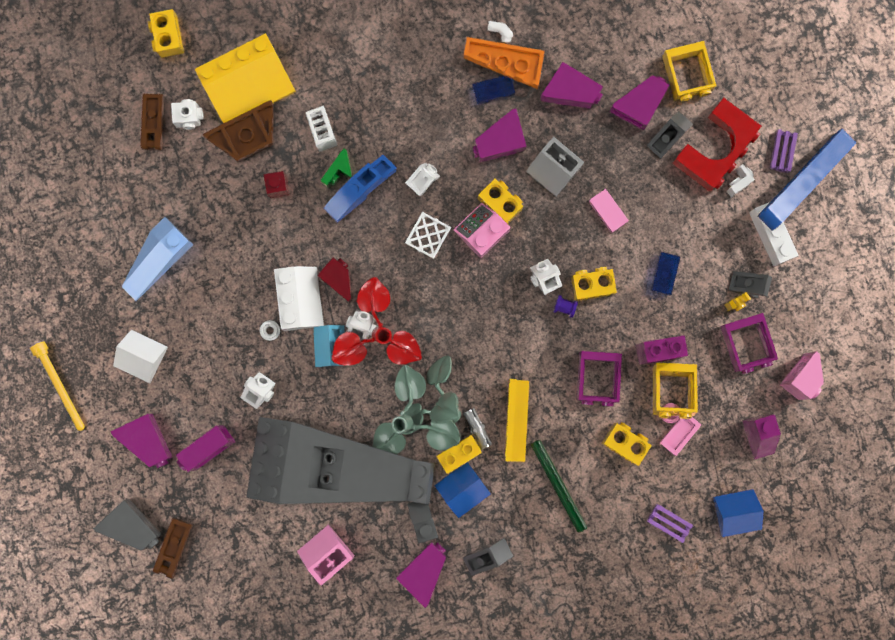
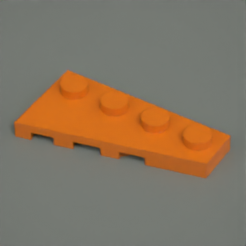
[463,37,545,89]

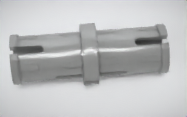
[463,408,492,450]

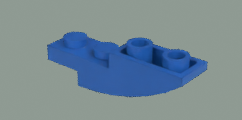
[324,155,397,223]

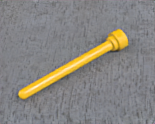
[30,341,85,431]

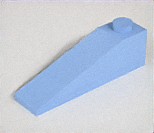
[122,217,193,301]

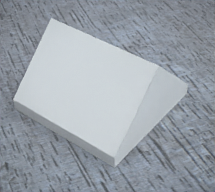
[113,330,168,383]

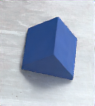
[434,462,491,518]
[713,489,763,537]

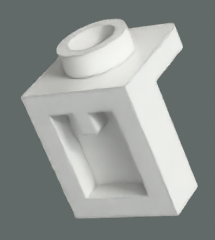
[406,163,440,196]
[726,164,755,197]

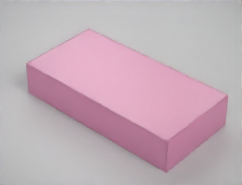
[589,189,629,233]
[659,417,701,456]

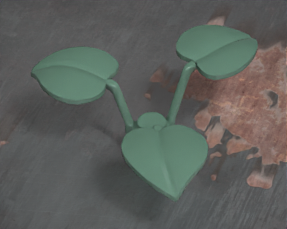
[400,355,461,435]
[373,365,460,454]

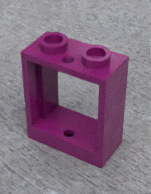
[720,313,778,374]
[636,335,688,365]
[576,351,622,407]
[176,425,236,472]

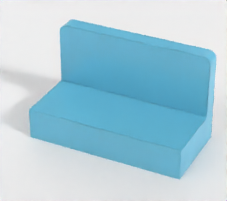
[313,325,345,367]

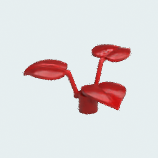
[331,277,422,366]

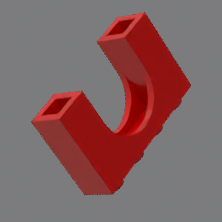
[672,97,762,192]

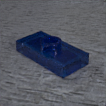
[472,76,515,104]
[651,252,680,296]

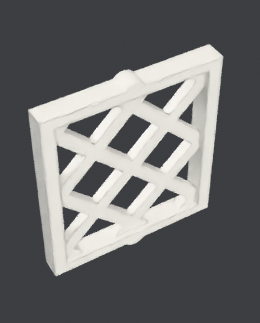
[405,212,451,259]

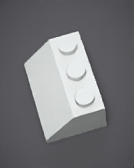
[274,267,324,331]

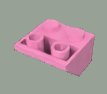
[297,524,355,585]

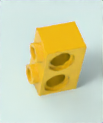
[148,9,184,58]
[478,179,524,224]
[571,267,617,301]
[601,422,652,466]
[436,435,482,474]

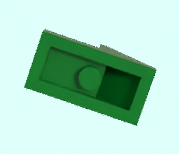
[320,148,352,189]

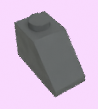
[646,111,693,159]
[463,538,514,576]

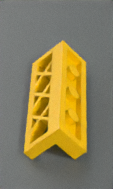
[504,379,529,462]

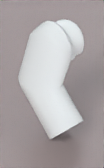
[487,21,513,43]

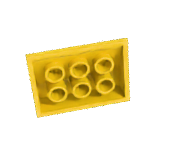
[195,33,296,123]

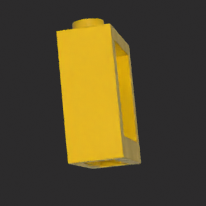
[662,41,716,102]
[653,362,698,419]

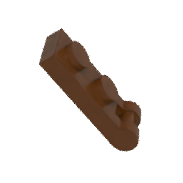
[140,94,164,150]
[153,518,193,579]

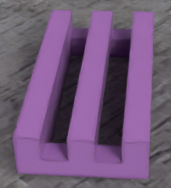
[770,129,798,173]
[647,504,693,543]

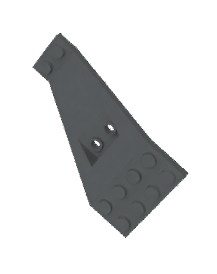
[246,417,435,504]

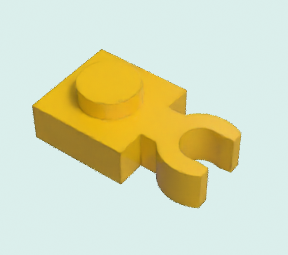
[724,292,751,312]

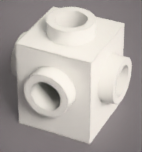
[171,99,203,130]
[530,259,562,295]
[346,309,377,345]
[240,372,276,409]

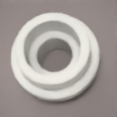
[260,320,280,341]

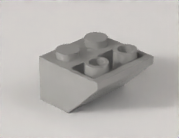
[526,136,584,197]

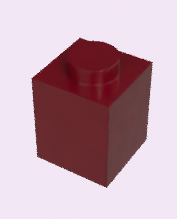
[263,171,290,199]

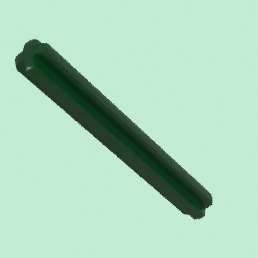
[531,440,587,533]

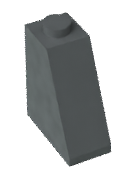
[93,499,162,551]

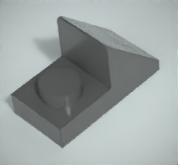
[729,271,772,298]
[407,502,438,543]

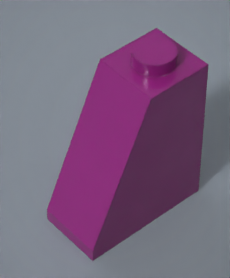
[540,62,603,108]
[609,75,669,131]
[472,108,527,163]
[110,414,173,469]
[742,414,781,459]
[396,541,446,608]

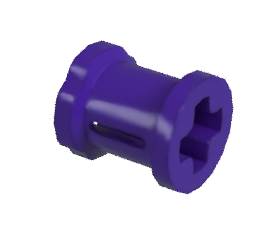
[553,295,578,318]

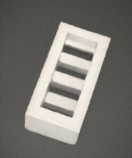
[305,106,337,152]

